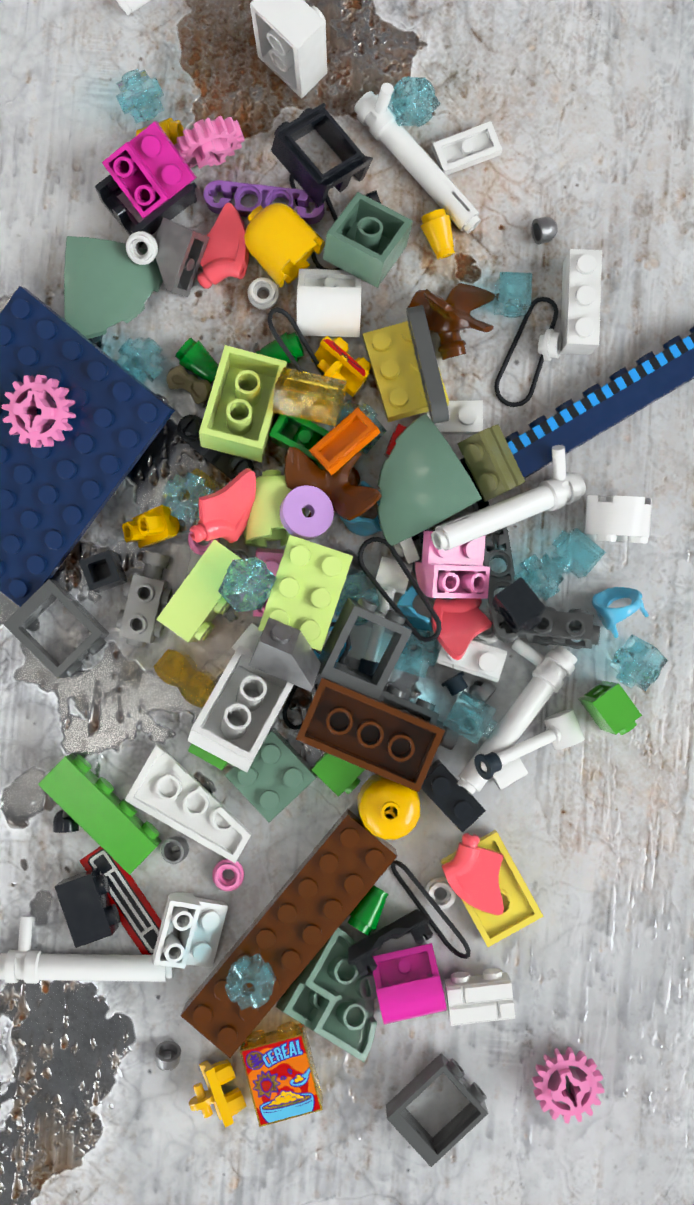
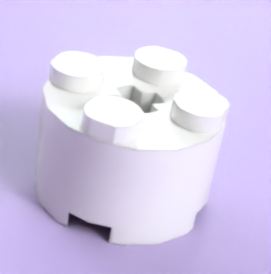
[584,495,652,543]

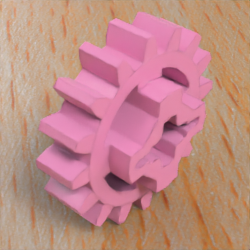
[175,116,245,169]
[1,374,76,448]
[532,1047,604,1123]

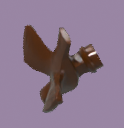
[407,283,495,360]
[284,446,382,521]

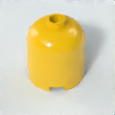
[244,203,325,288]
[357,774,420,840]

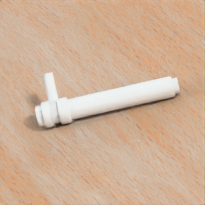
[354,83,481,234]
[431,445,586,551]
[457,638,577,795]
[0,916,175,984]

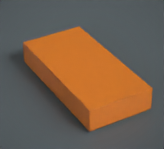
[309,407,381,476]

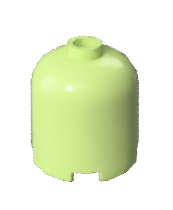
[244,470,306,547]

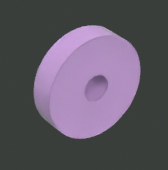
[280,485,334,540]

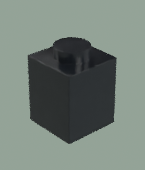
[79,550,127,593]

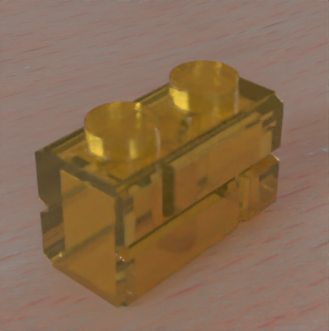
[272,367,347,426]

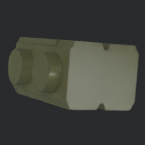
[457,424,526,502]

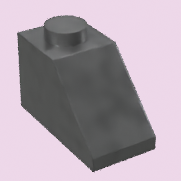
[155,217,210,297]
[249,617,321,692]

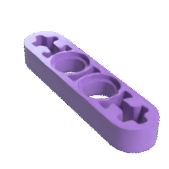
[204,180,325,225]

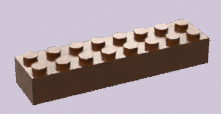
[180,809,397,1058]

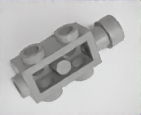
[116,551,172,647]

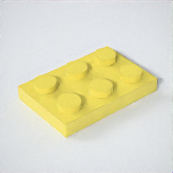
[362,321,449,422]
[440,830,544,947]

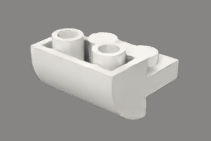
[297,269,361,337]
[152,892,228,969]

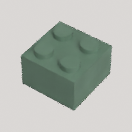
[323,192,413,288]
[225,728,317,823]

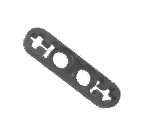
[406,305,449,424]
[483,527,521,642]

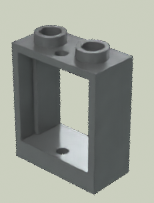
[3,579,110,679]
[318,597,413,700]
[386,1053,488,1167]

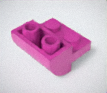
[102,121,197,219]
[372,943,447,1025]

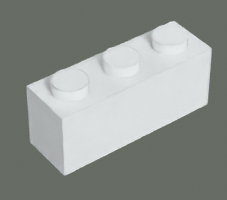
[560,249,602,355]

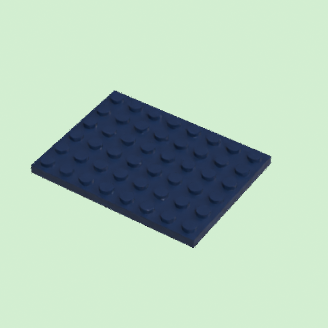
[0,286,175,607]

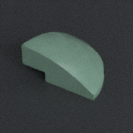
[64,236,163,339]
[377,414,482,546]
[275,928,378,1062]

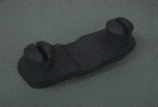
[177,415,254,480]
[348,909,433,976]

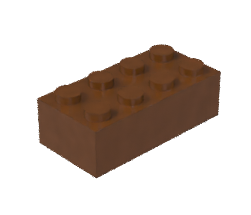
[296,677,445,792]

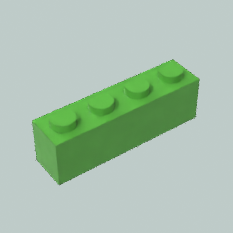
[38,753,162,875]

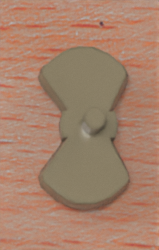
[166,365,211,404]

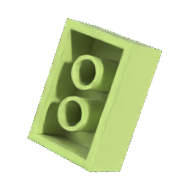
[199,345,287,463]
[258,535,353,651]
[156,539,252,642]

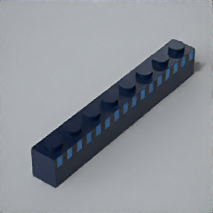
[505,327,694,479]

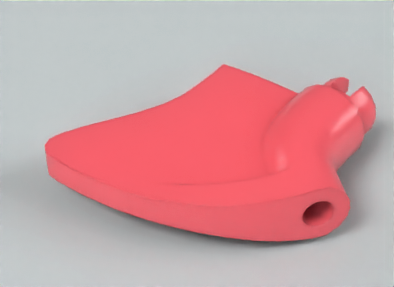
[197,203,249,289]
[189,468,256,543]
[431,598,492,660]
[441,833,504,915]

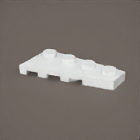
[125,744,252,863]

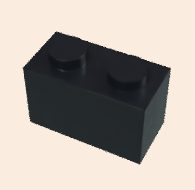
[421,759,486,833]
[55,867,120,948]

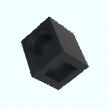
[492,577,546,634]

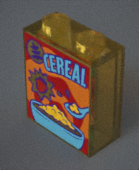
[240,1022,323,1127]

